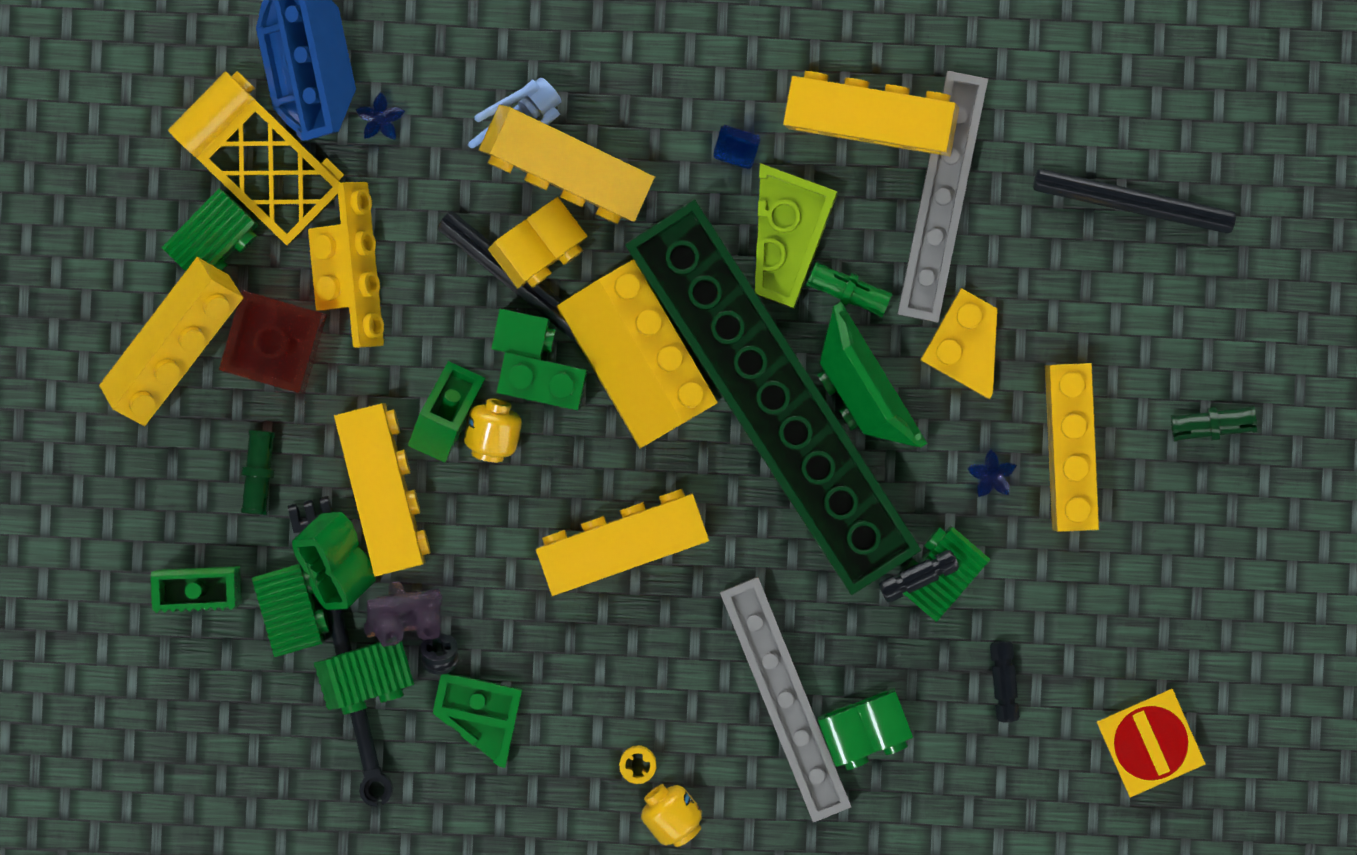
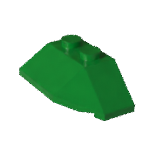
[817,302,928,448]

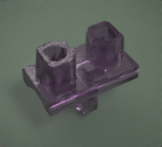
[364,582,442,647]

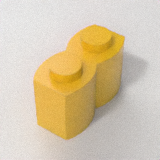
[488,197,588,289]

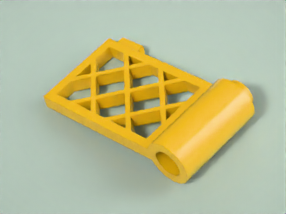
[168,71,344,246]

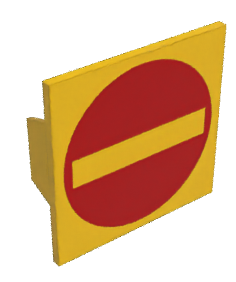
[1096,689,1206,798]

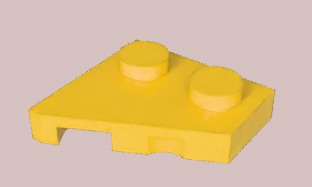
[920,288,997,399]

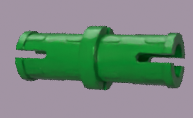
[806,261,892,317]

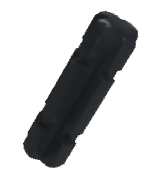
[879,550,959,602]
[990,641,1020,723]

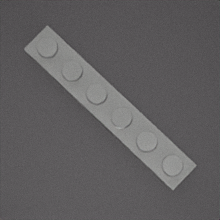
[897,71,988,323]
[720,577,851,823]

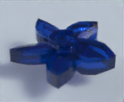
[355,92,405,140]
[967,448,1017,497]

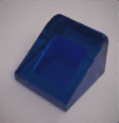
[713,125,761,169]

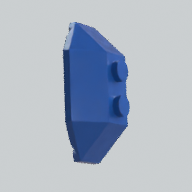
[256,0,356,141]

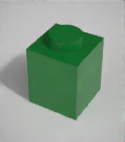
[491,309,556,360]

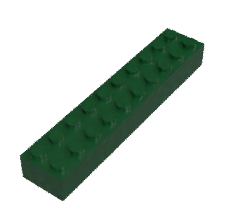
[625,199,922,596]

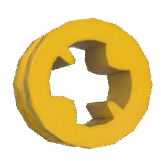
[619,745,657,784]

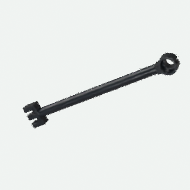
[288,496,394,807]

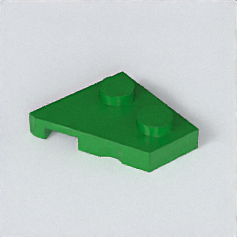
[433,673,523,768]

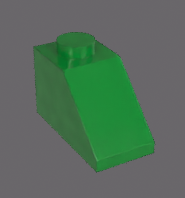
[408,361,485,463]

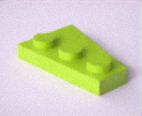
[755,163,838,309]

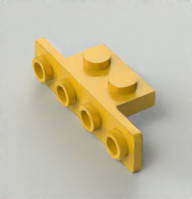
[308,182,384,348]

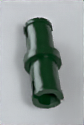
[1171,406,1257,442]
[241,430,275,515]

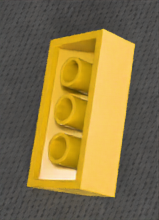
[556,259,718,449]

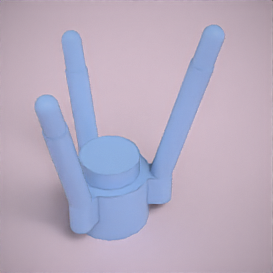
[468,77,561,148]

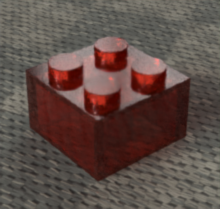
[219,290,327,394]

